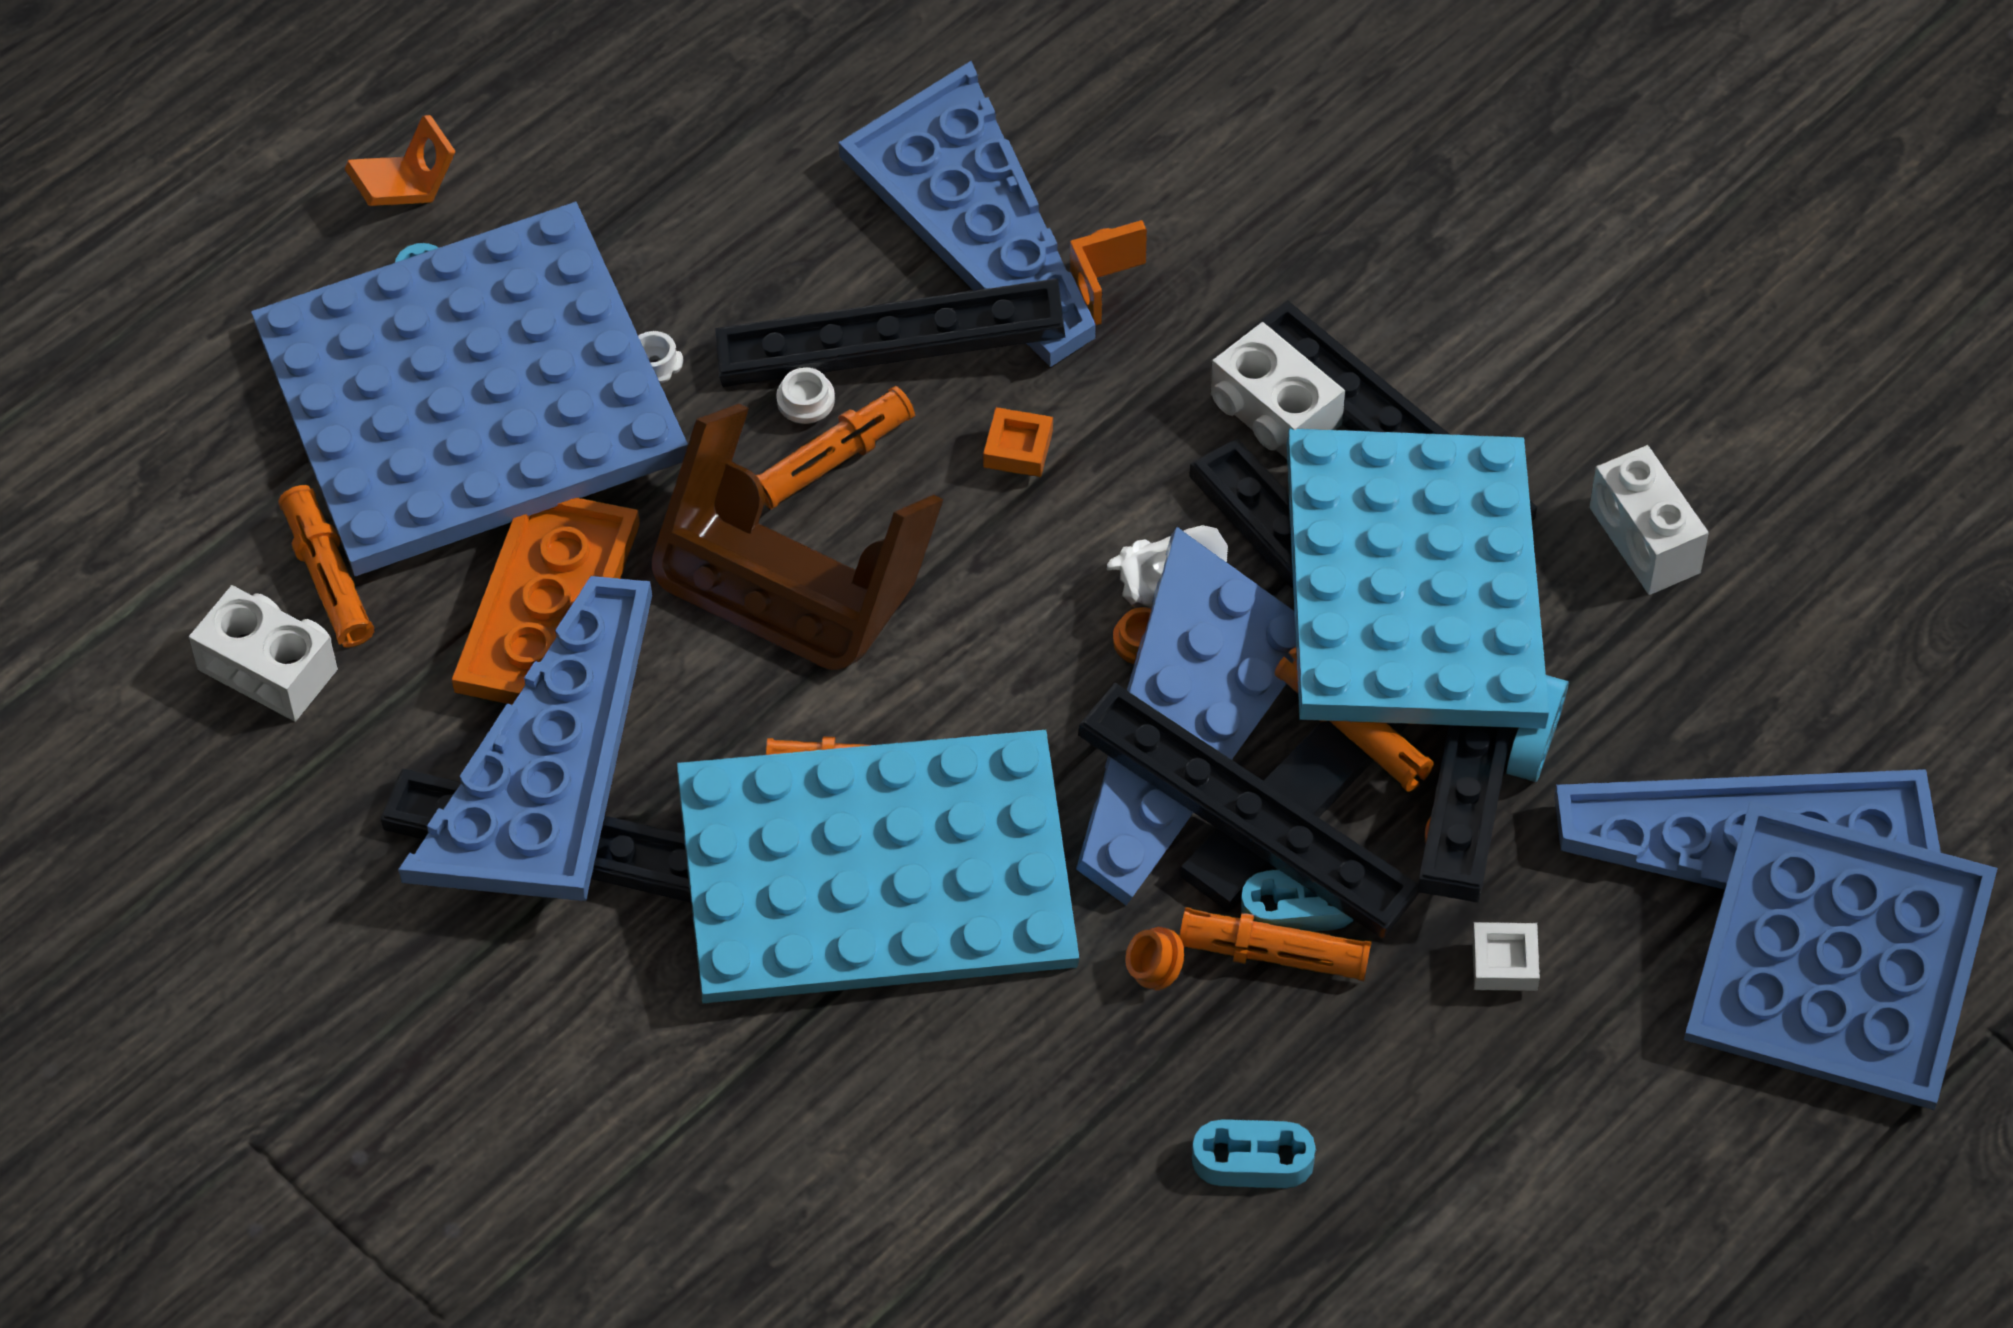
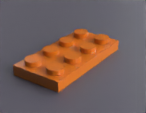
[452,498,640,705]

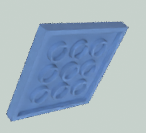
[1684,801,1998,1110]

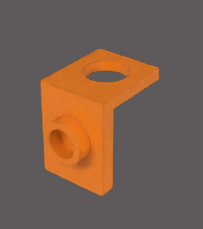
[344,115,455,206]
[1070,220,1147,326]

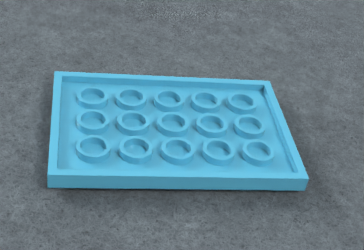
[1286,428,1549,729]
[677,730,1079,1003]

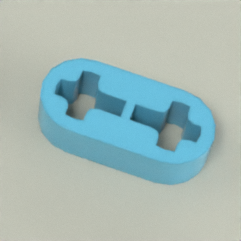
[1506,675,1569,782]
[1241,870,1353,932]
[1192,1119,1316,1188]

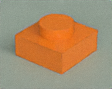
[983,407,1053,477]

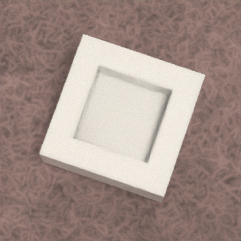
[1472,922,1540,991]

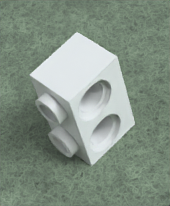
[1211,322,1345,459]
[1589,445,1709,595]
[189,585,338,722]

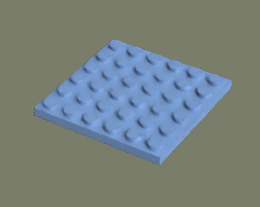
[251,202,688,576]

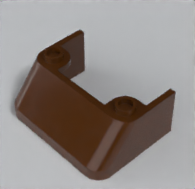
[652,404,944,670]

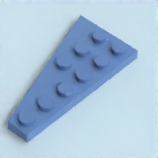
[838,61,1095,367]
[1076,527,1296,905]
[398,576,652,901]
[1554,769,1941,889]

